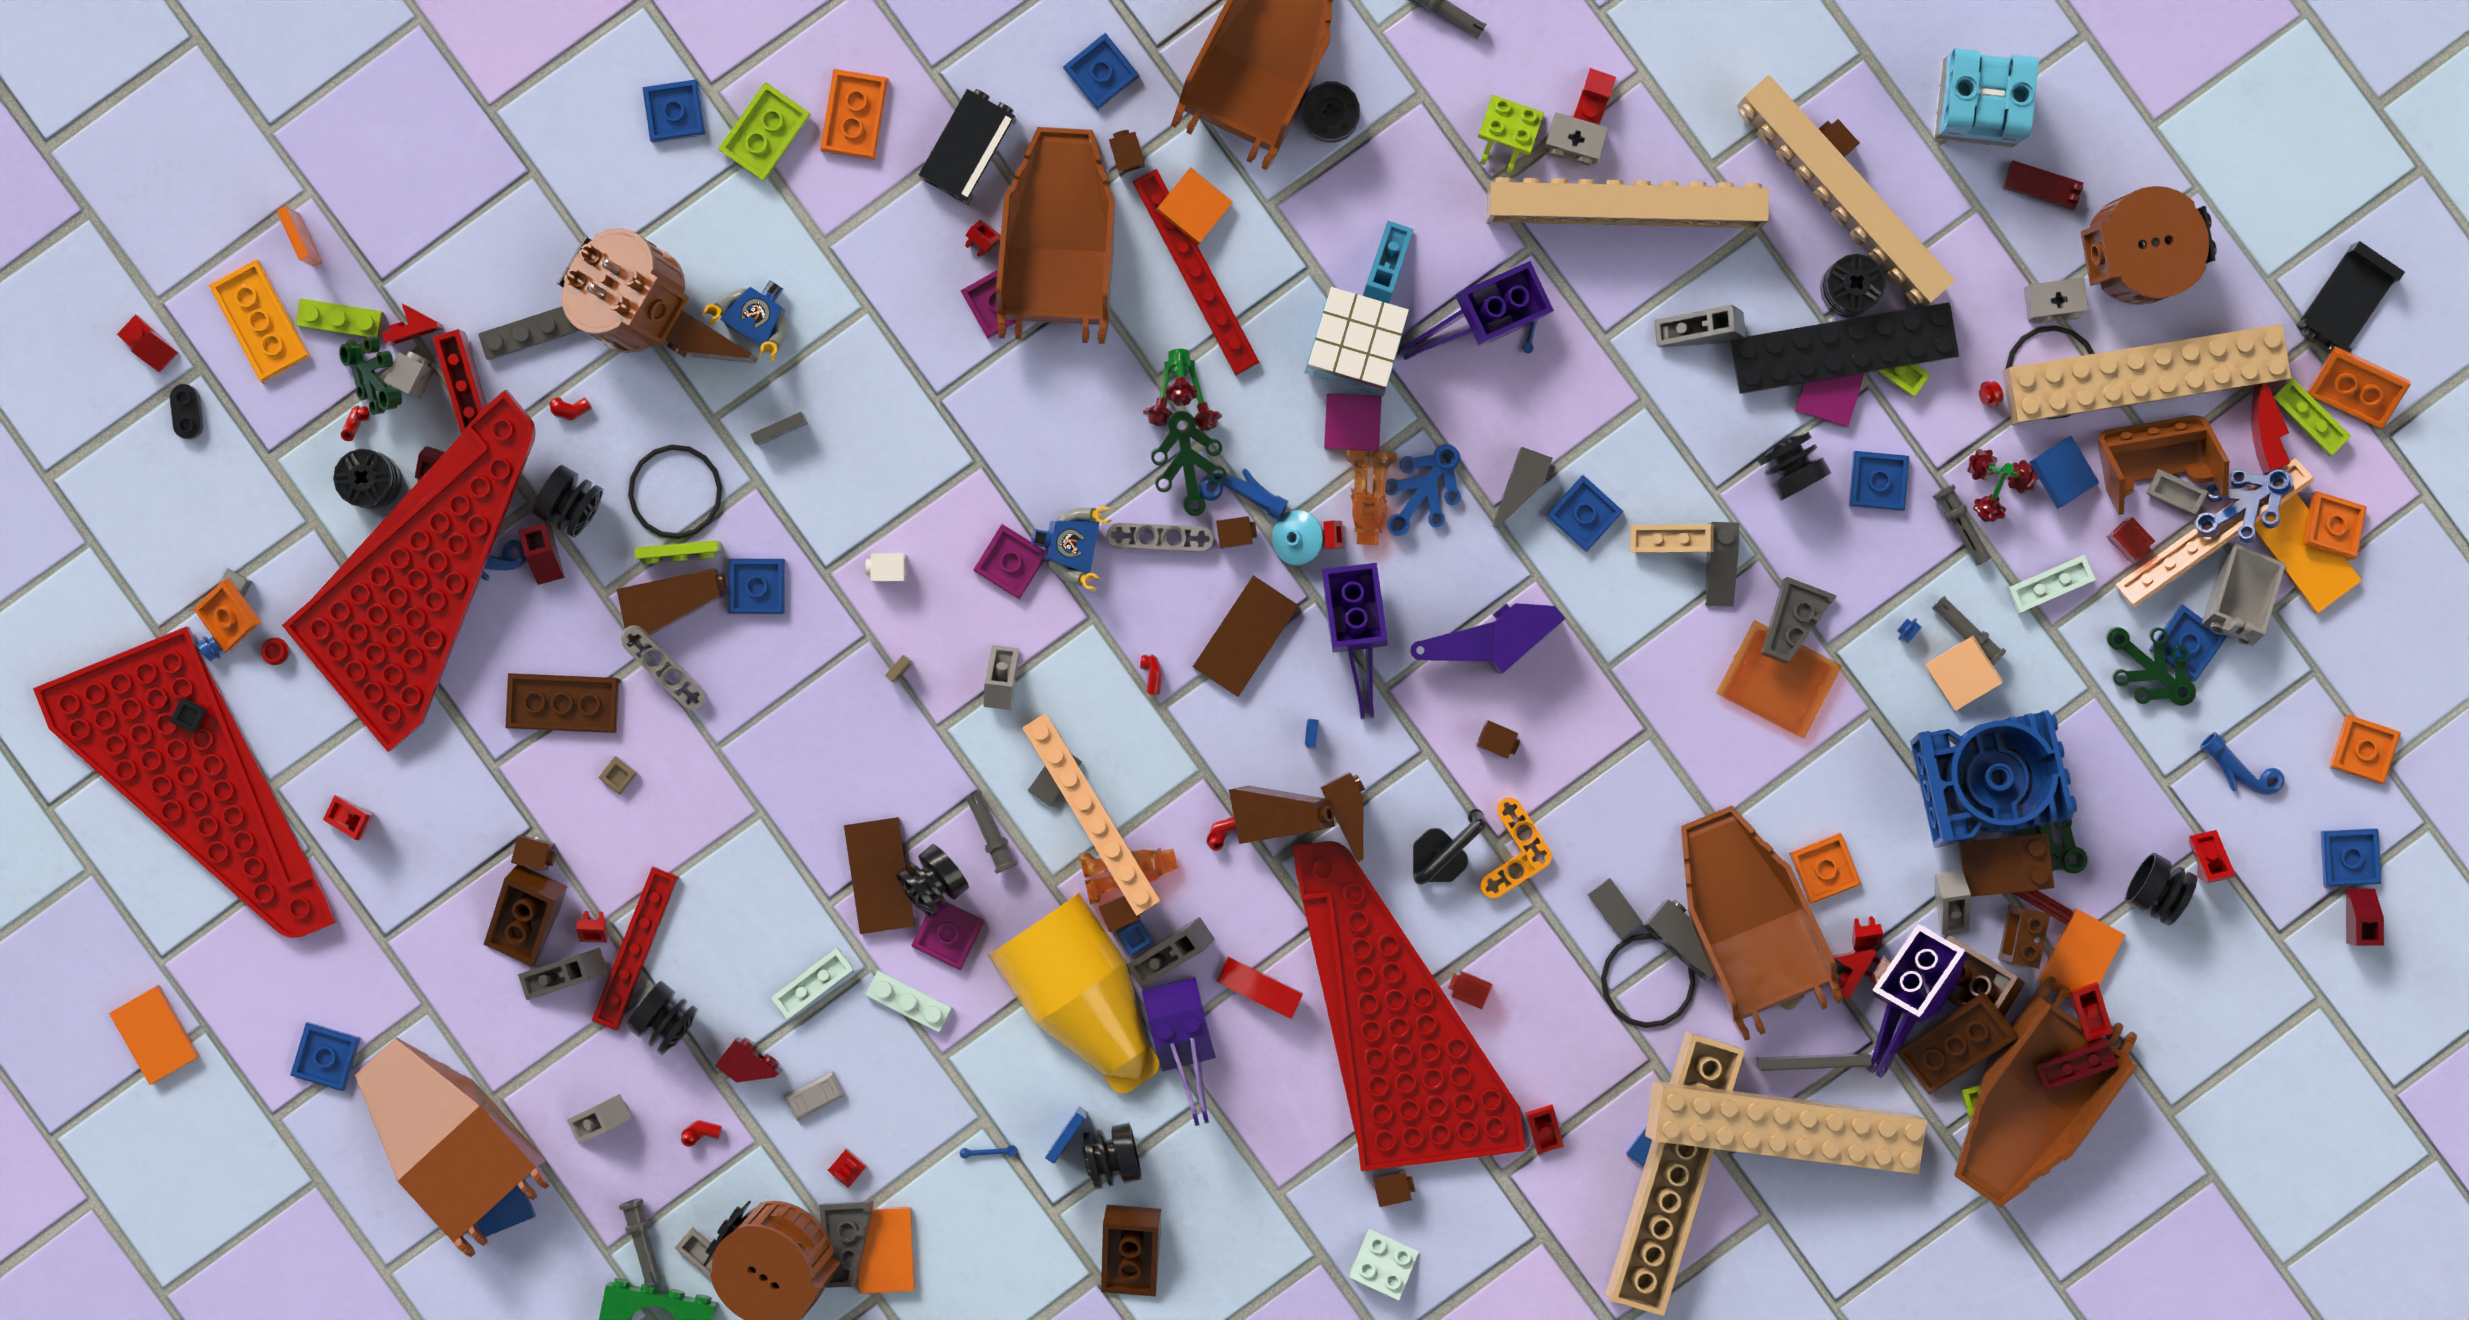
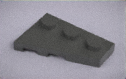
[1761,576,1837,664]
[819,1201,874,1288]

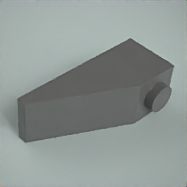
[1654,305,1746,348]
[1492,447,1555,528]
[1705,522,1739,607]
[1642,899,1714,981]
[1127,917,1215,988]
[518,947,608,1000]

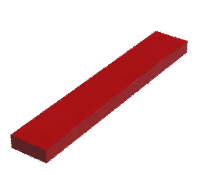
[591,866,679,1031]

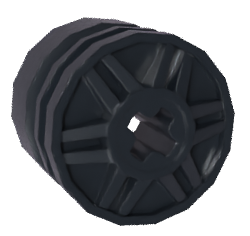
[1302,81,1360,143]
[1820,254,1885,317]
[1758,432,1832,501]
[333,449,402,509]
[532,464,604,538]
[896,844,969,918]
[2125,853,2197,926]
[625,981,698,1055]
[1083,1122,1142,1190]

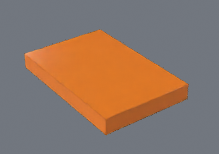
[820,69,889,160]
[2307,346,2411,429]
[2037,908,2126,999]
[109,985,200,1085]
[858,1207,915,1294]

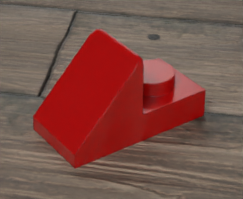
[1573,68,1616,125]
[382,303,443,346]
[117,314,179,372]
[323,795,374,841]
[2189,830,2235,883]
[1833,948,1877,1000]
[2070,982,2113,1042]
[1525,1104,1564,1155]

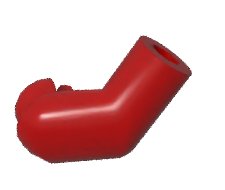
[549,397,592,421]
[341,405,370,442]
[1140,654,1162,695]
[1207,817,1236,851]
[681,1120,722,1147]

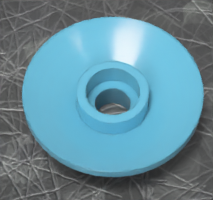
[1272,510,1324,565]

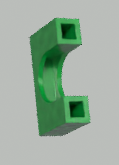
[599,1278,718,1320]

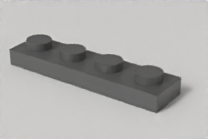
[478,306,581,361]

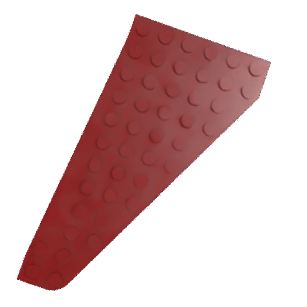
[282,390,536,752]
[33,626,337,938]
[1292,841,1525,1171]

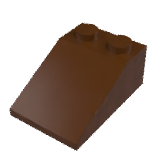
[666,310,758,363]
[1320,772,1365,862]
[1959,833,2055,897]
[483,865,568,967]
[1946,935,2026,1017]
[1101,1205,1162,1297]

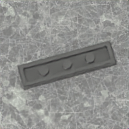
[1756,1053,1872,1071]

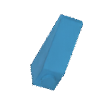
[1363,221,1414,303]

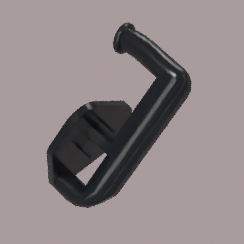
[1413,809,1486,885]

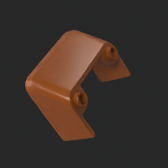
[2098,415,2230,515]

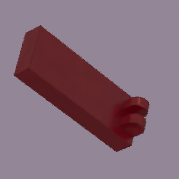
[2003,160,2084,210]
[2035,1037,2118,1091]

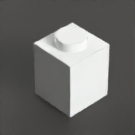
[866,553,906,582]

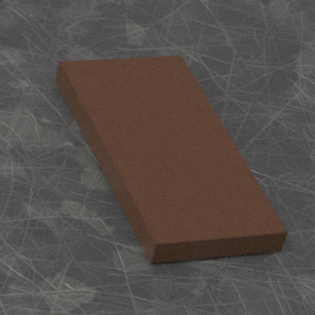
[1192,575,1299,697]
[505,673,620,733]
[844,817,915,934]
[1897,992,2018,1094]

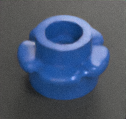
[1897,618,1922,644]
[197,636,222,662]

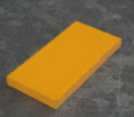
[209,259,311,383]
[2254,494,2362,614]

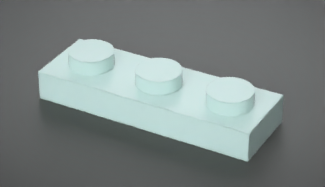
[2007,555,2096,613]
[771,947,854,1020]
[865,970,952,1032]

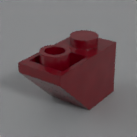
[518,523,565,585]
[2346,888,2384,946]
[715,1037,782,1083]

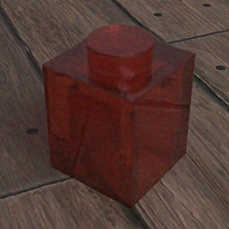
[2107,517,2155,561]
[1448,969,1493,1009]

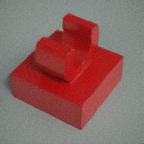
[965,220,1001,257]
[1323,520,1344,549]
[576,911,608,943]
[1852,916,1883,950]
[827,1148,867,1188]

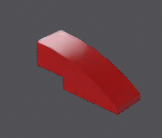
[2251,383,2291,474]
[1216,956,1303,1019]

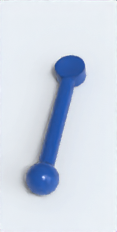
[1522,321,1537,354]
[959,1145,1017,1159]

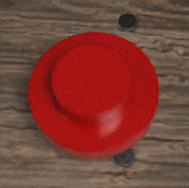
[1979,381,2004,408]
[261,638,289,665]

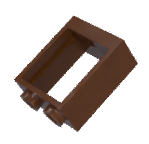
[1998,905,2050,969]

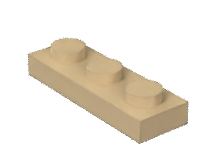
[1630,524,1714,553]

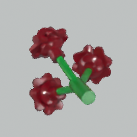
[1967,449,2039,522]

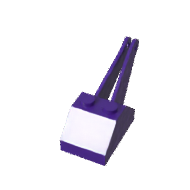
[1399,261,1554,360]
[1322,563,1388,719]
[1410,603,1566,674]
[1868,924,1967,1078]
[1142,977,1216,1126]

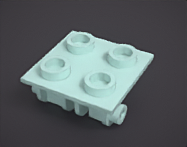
[1349,1229,1419,1301]

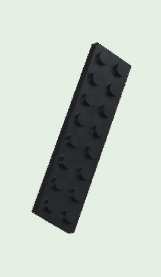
[1730,302,1959,394]

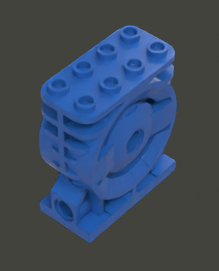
[1910,710,2077,848]

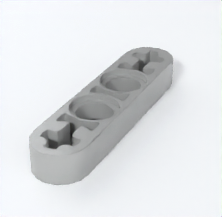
[1106,523,1214,552]
[621,625,705,710]

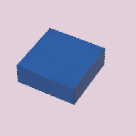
[1304,719,1319,747]
[1116,919,1154,957]

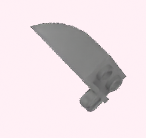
[2201,543,2286,646]

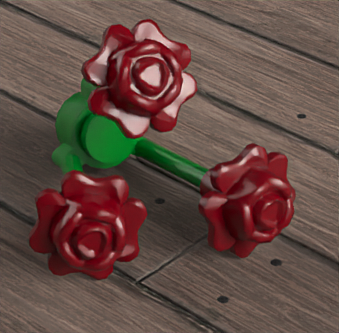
[1143,348,1222,431]

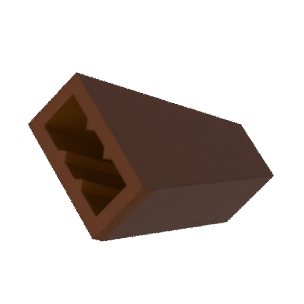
[617,569,726,643]
[1229,785,1335,844]

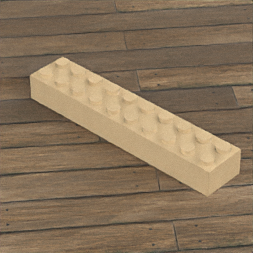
[1737,75,1956,307]
[1486,177,1769,228]
[2002,324,2291,424]
[1605,1031,1745,1316]
[1645,1081,1927,1174]

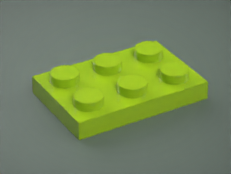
[718,82,811,182]

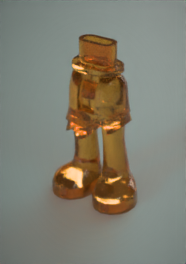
[1345,450,1397,545]
[1079,848,1178,905]

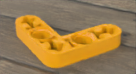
[1480,797,1552,898]

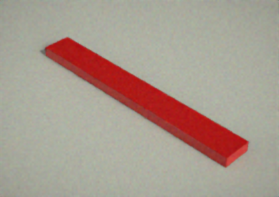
[1132,169,1260,376]

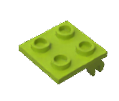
[1477,94,1544,174]

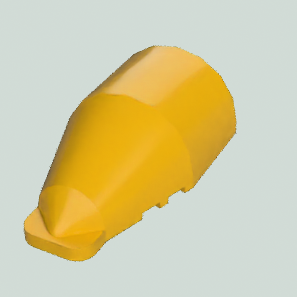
[988,893,1159,1093]

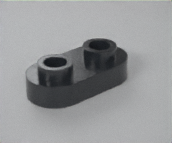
[170,384,203,440]

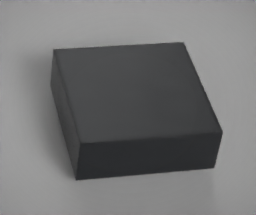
[169,697,209,734]

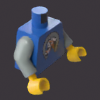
[702,280,787,362]
[1031,506,1112,592]

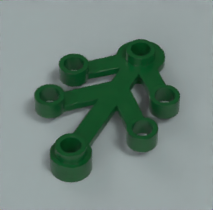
[339,336,402,415]
[1151,411,1227,516]
[2106,627,2196,706]
[2014,819,2088,874]

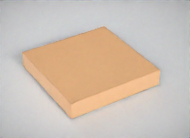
[1925,635,2003,711]

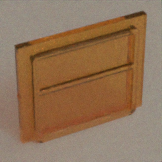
[1716,620,1842,739]

